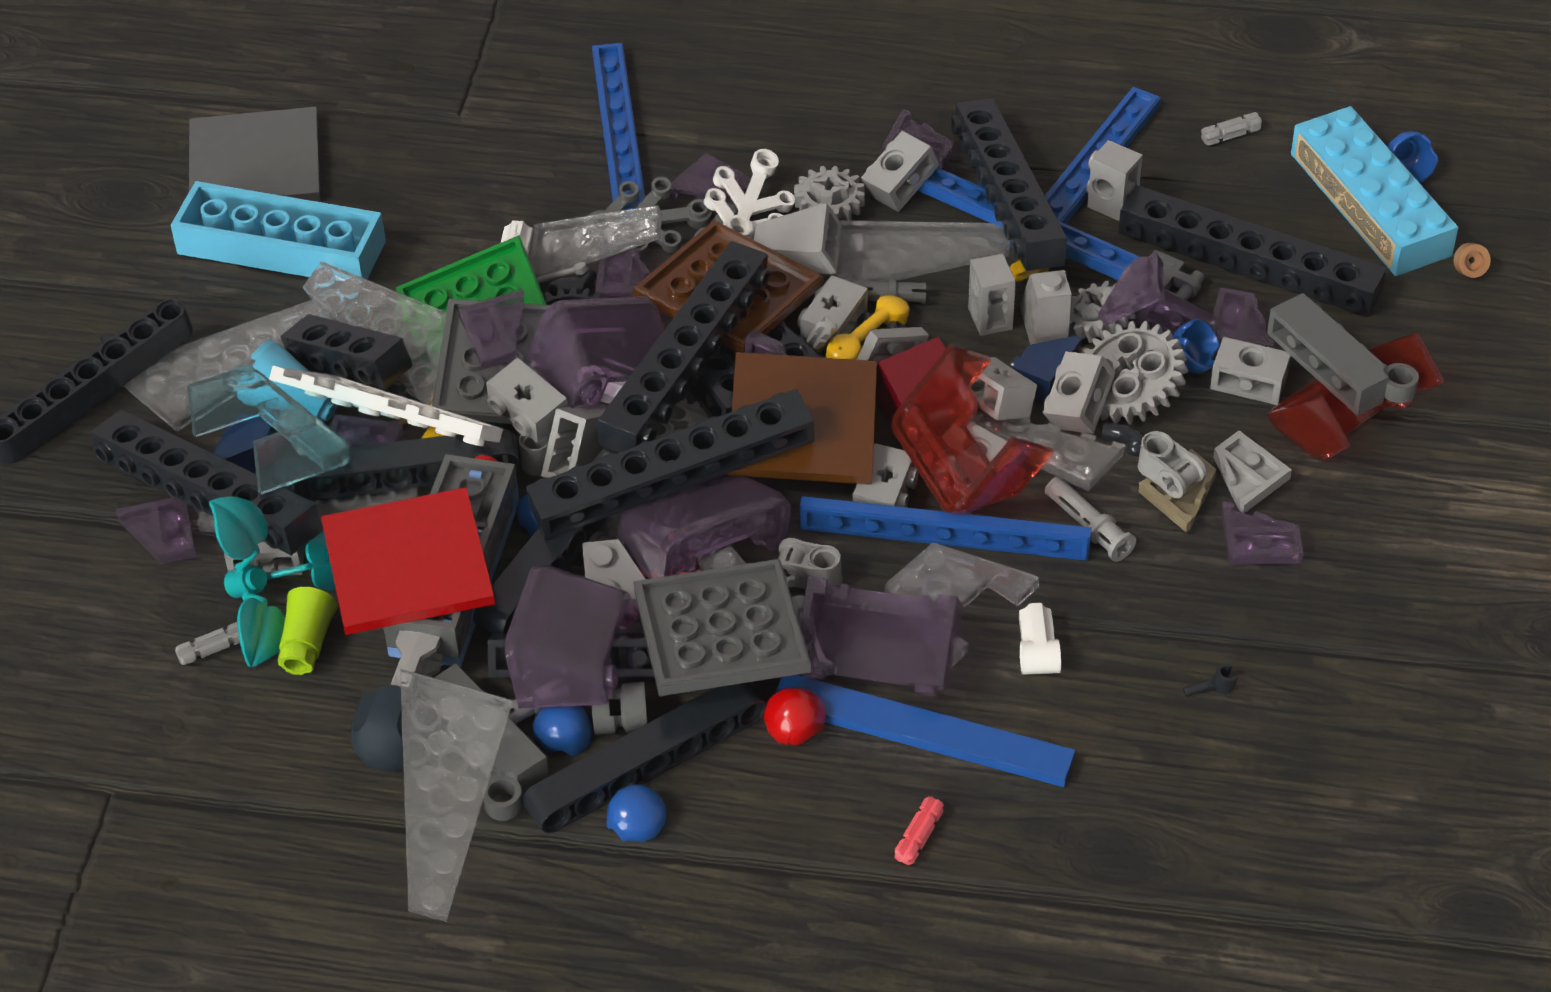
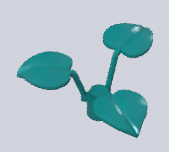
[209,497,336,667]

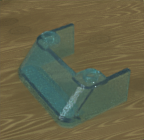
[187,365,351,494]

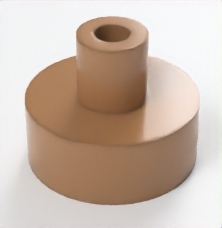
[1453,243,1491,278]

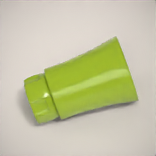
[278,587,338,675]

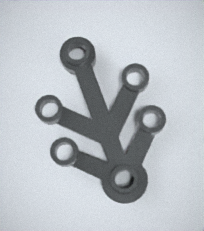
[585,177,712,257]

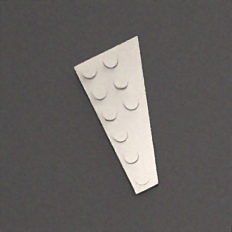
[269,366,503,446]

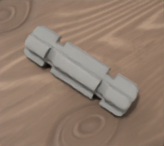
[1201,112,1262,146]
[806,316,837,354]
[175,622,240,665]

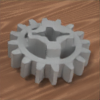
[794,166,865,222]
[1068,281,1137,343]

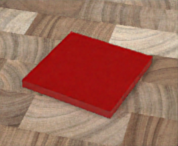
[321,487,495,635]

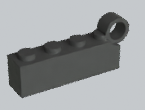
[1267,293,1419,416]
[419,664,549,821]

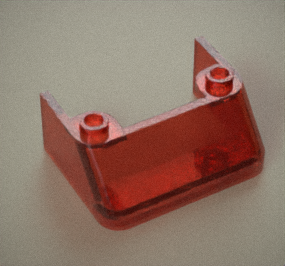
[1266,332,1445,460]
[892,345,1054,515]

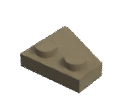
[1138,449,1216,532]

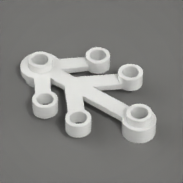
[704,149,795,239]

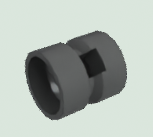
[591,681,647,735]

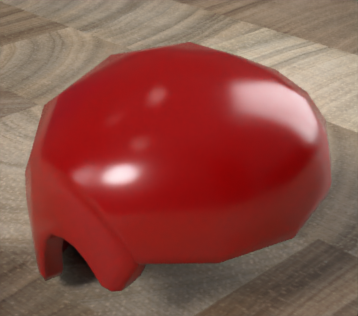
[763,687,826,746]

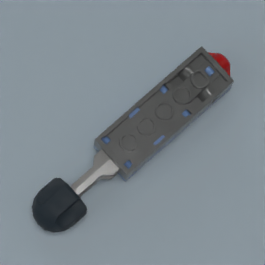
[350,454,520,772]

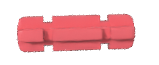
[895,796,944,865]

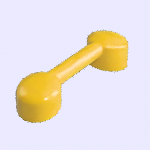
[825,295,910,360]

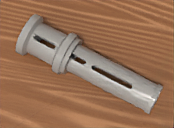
[1045,477,1136,562]

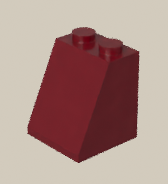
[875,336,978,447]

